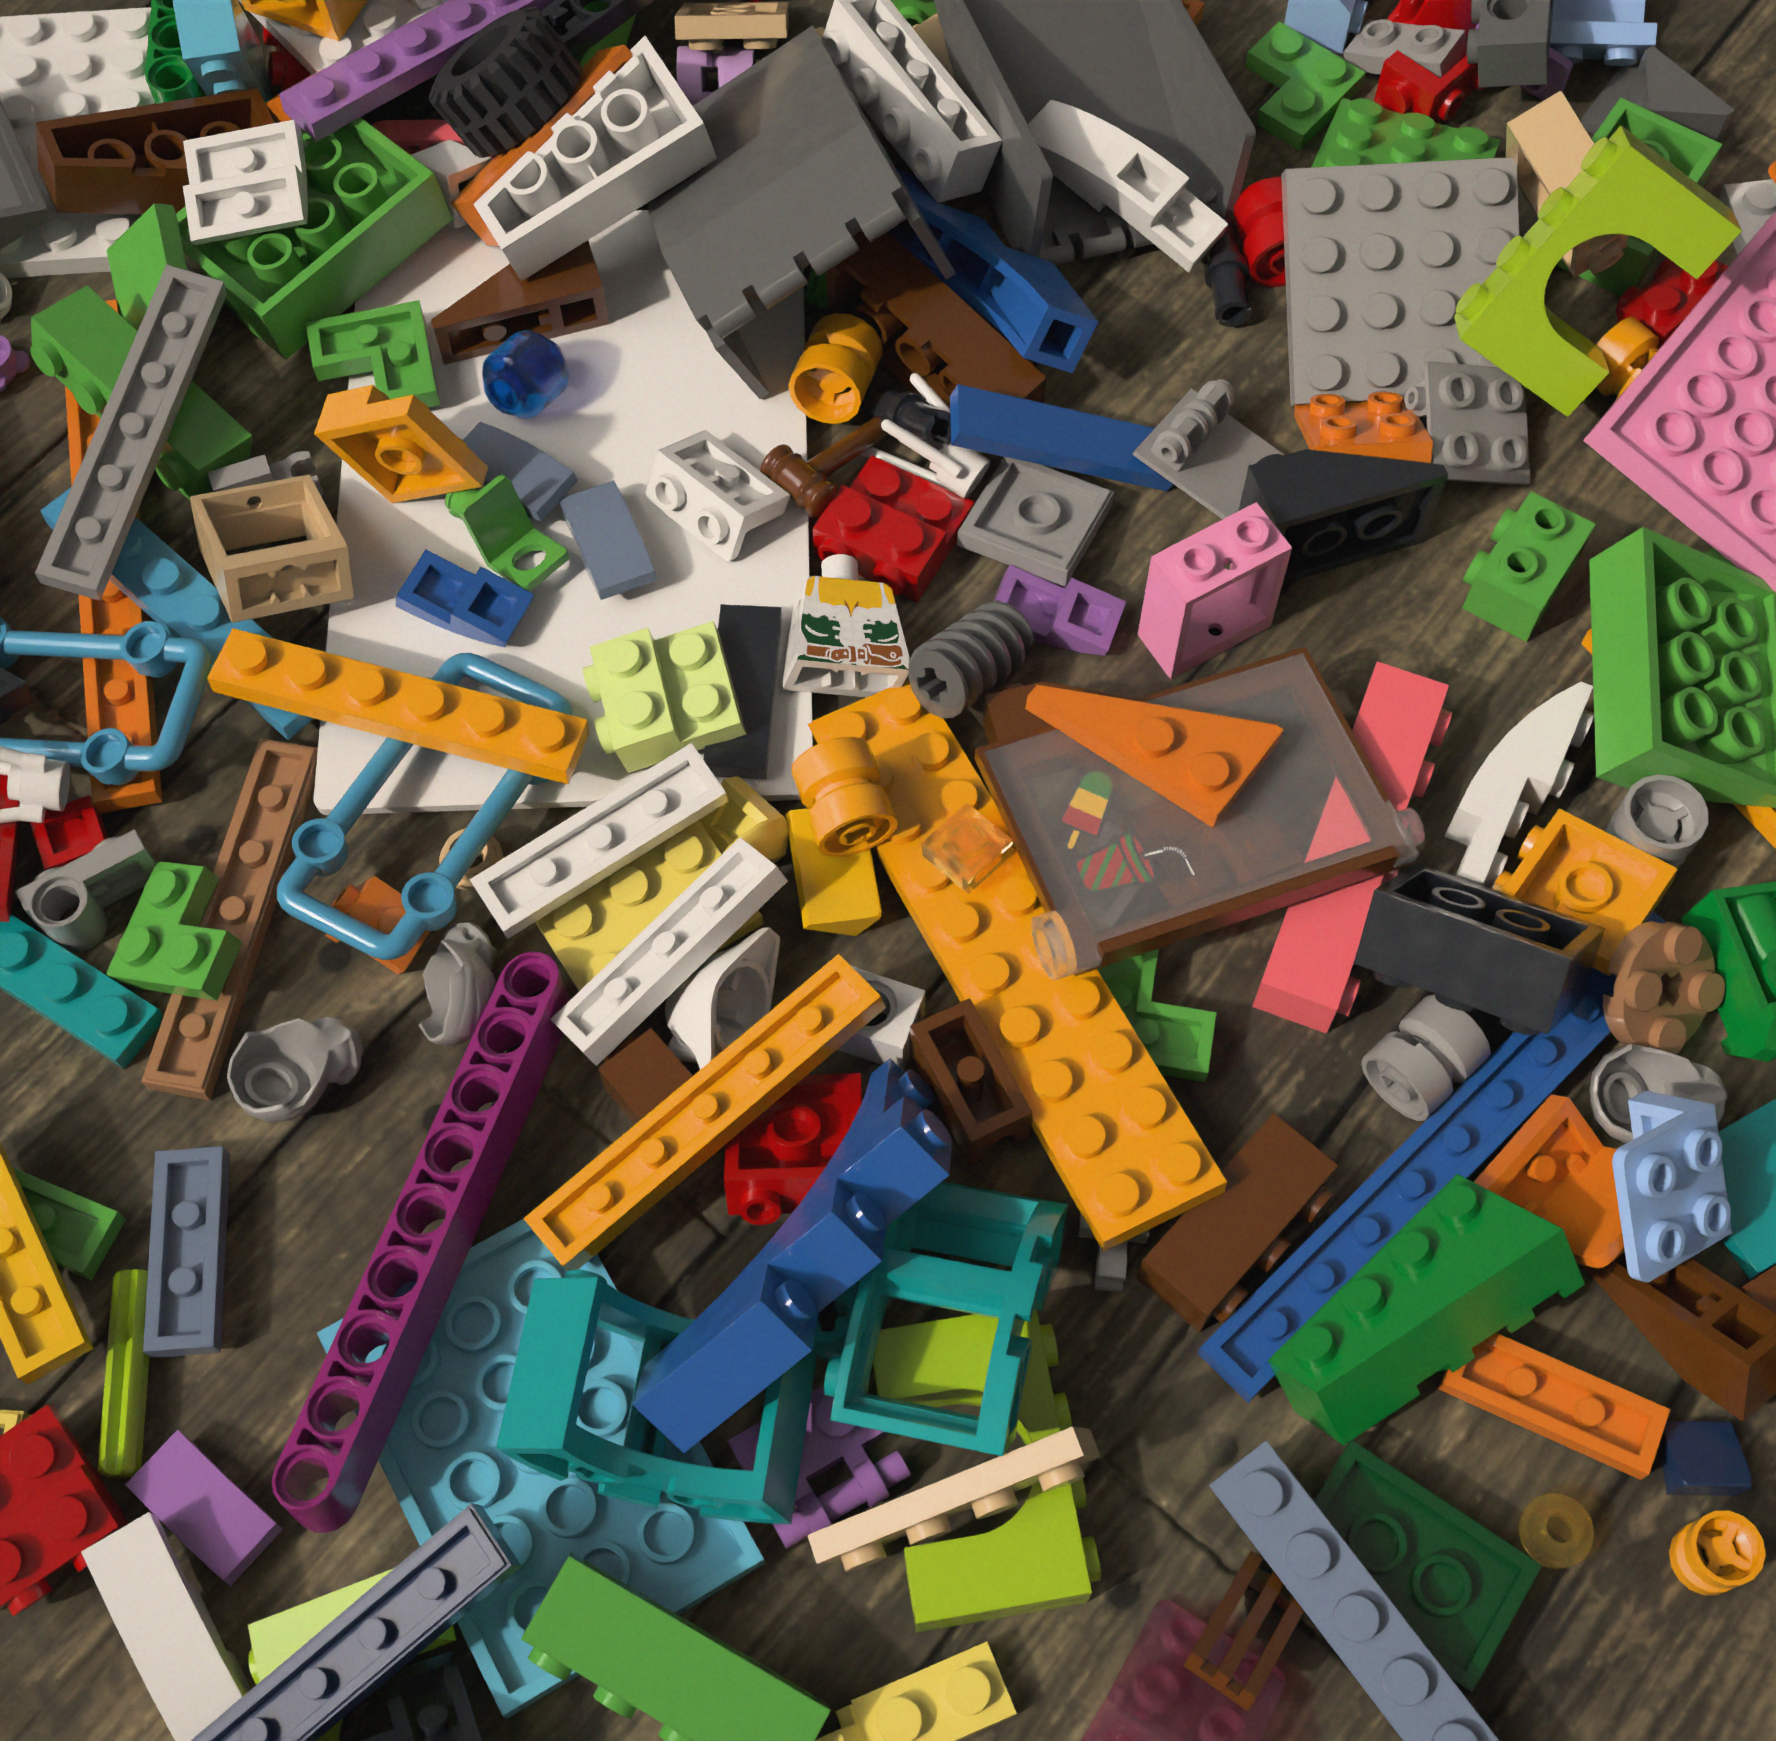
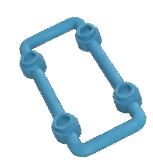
[0,617,213,785]
[277,653,573,960]

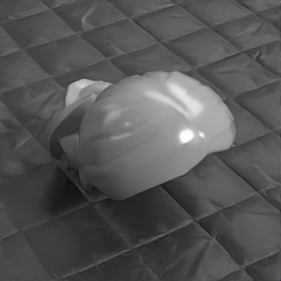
[419,922,498,1046]
[227,1017,364,1123]
[1589,1044,1728,1143]

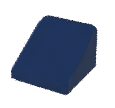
[1660,1421,1753,1496]

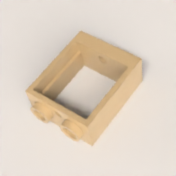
[1506,91,1629,278]
[190,474,354,623]

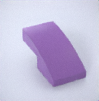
[994,565,1126,656]
[125,1430,283,1586]

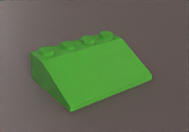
[176,117,453,360]
[1589,527,1776,808]

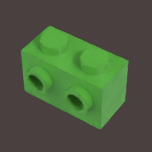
[1462,491,1596,642]

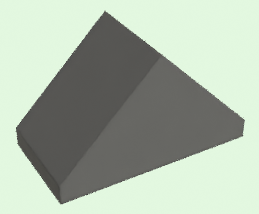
[1629,45,1735,143]

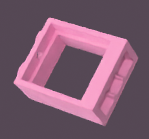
[1138,502,1292,680]

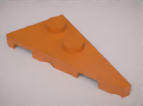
[1025,685,1284,828]

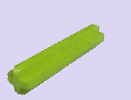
[97,1269,150,1479]

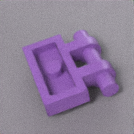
[728,1385,910,1549]

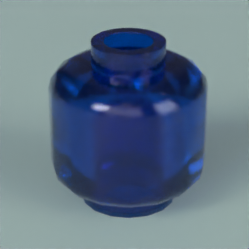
[482,330,569,419]

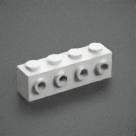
[822,0,1002,203]

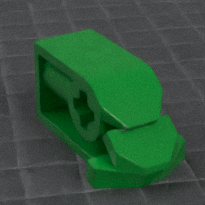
[1681,881,1776,1062]

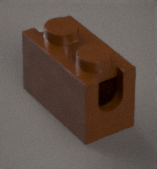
[910,998,1033,1167]

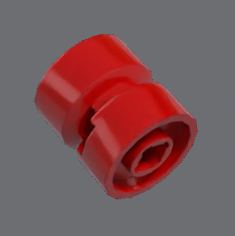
[1233,177,1286,287]

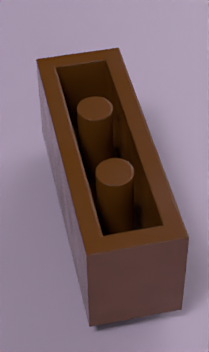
[1136,1112,1338,1333]

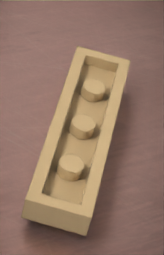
[807,1426,1101,1572]

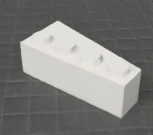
[474,36,717,281]

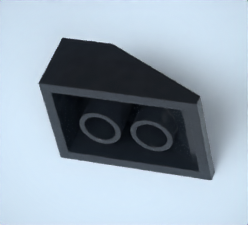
[1238,449,1449,584]

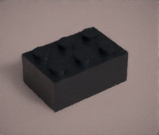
[1354,863,1605,1035]

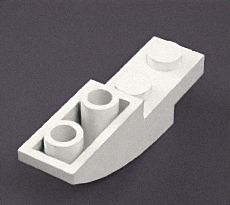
[1028,99,1228,272]
[1444,682,1594,888]

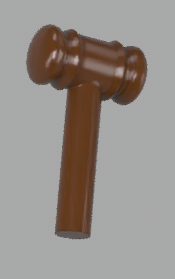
[760,417,889,518]

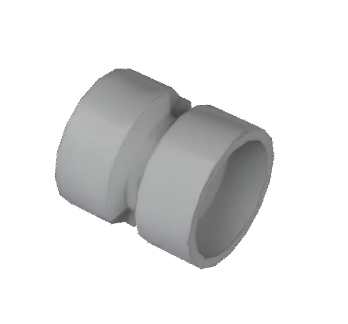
[1604,774,1708,873]
[1361,995,1491,1121]

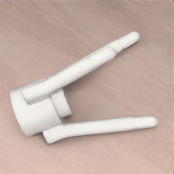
[861,373,991,499]
[0,746,70,824]

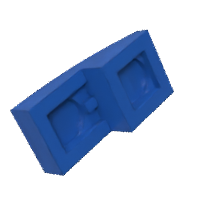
[396,549,535,647]

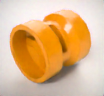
[1669,1510,1766,1595]

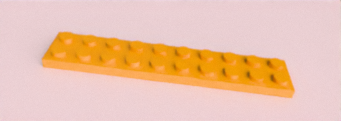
[808,679,1227,1252]

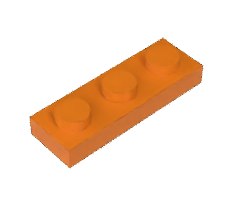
[1438,1333,1670,1480]

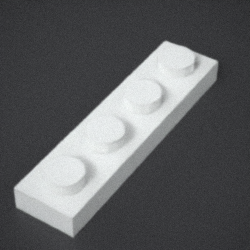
[470,743,728,939]
[550,837,788,1066]

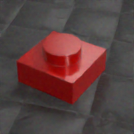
[30,795,108,870]

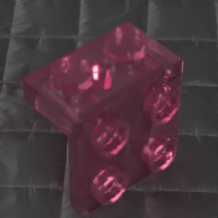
[1081,1600,1286,1741]

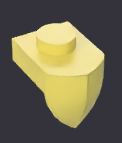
[700,776,788,863]

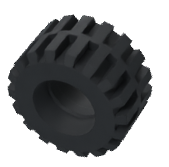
[429,7,582,158]

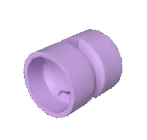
[676,45,756,106]

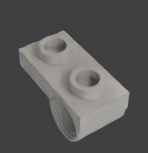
[1343,19,1467,78]
[15,829,156,953]

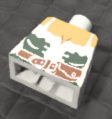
[782,554,910,697]

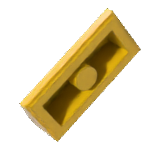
[785,808,882,936]

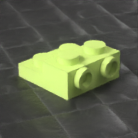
[583,621,746,773]

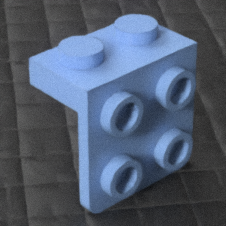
[1550,0,1657,66]
[1612,1090,1732,1283]

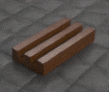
[1183,1551,1304,1711]

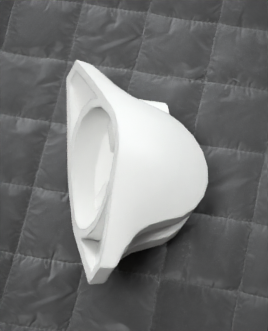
[665,927,780,1070]

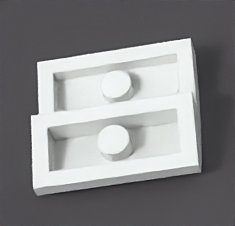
[183,120,308,245]

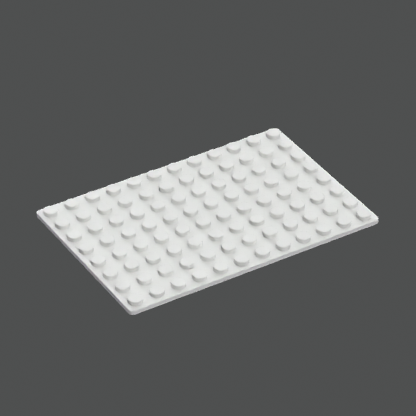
[314,210,813,815]

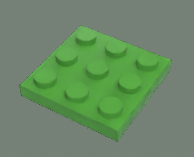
[1311,98,1500,168]

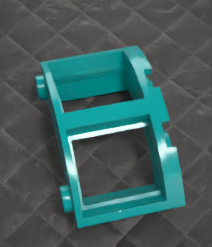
[824,1181,1068,1456]
[496,1270,817,1524]

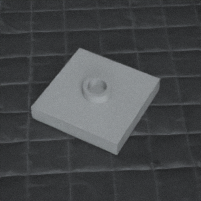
[957,457,1114,587]

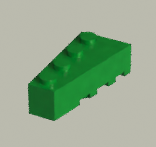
[1268,1174,1585,1446]

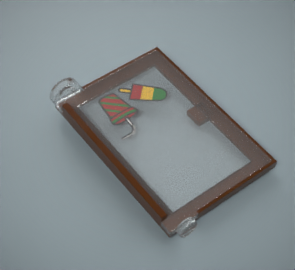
[974,646,1425,980]

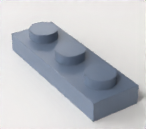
[143,1146,230,1358]

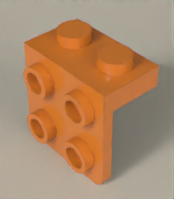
[1294,391,1433,463]
[1474,1095,1625,1268]

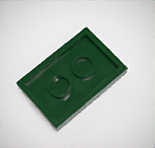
[1313,1440,1542,1696]

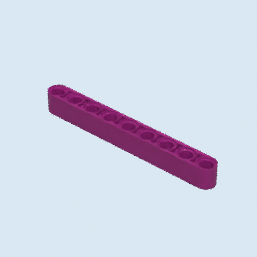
[272,952,571,1533]

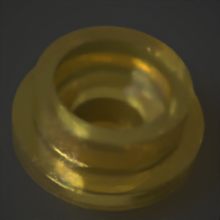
[1519,1493,1594,1569]

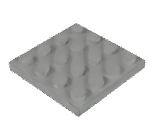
[1281,157,1519,407]

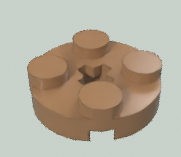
[1603,921,1725,1055]

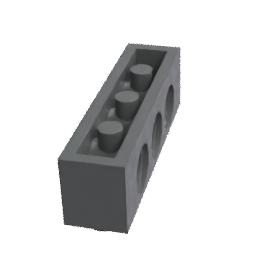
[1467,0,1554,87]

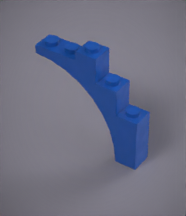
[888,168,1099,373]
[632,1058,951,1453]

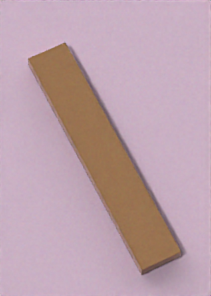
[141,738,318,1101]

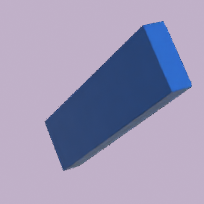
[950,384,1173,491]

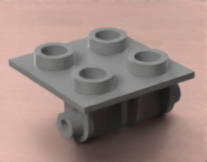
[1404,361,1531,485]
[1132,379,1285,519]

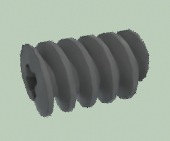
[908,600,1035,718]

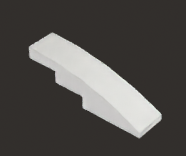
[81,1512,251,1741]

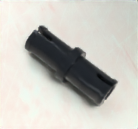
[1203,218,1252,327]
[861,383,951,449]

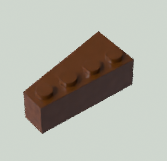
[35,88,274,214]
[826,231,1046,408]

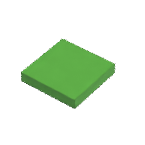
[107,203,188,331]

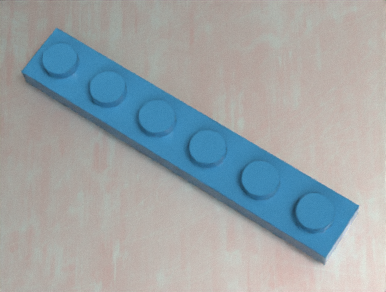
[40,488,314,740]

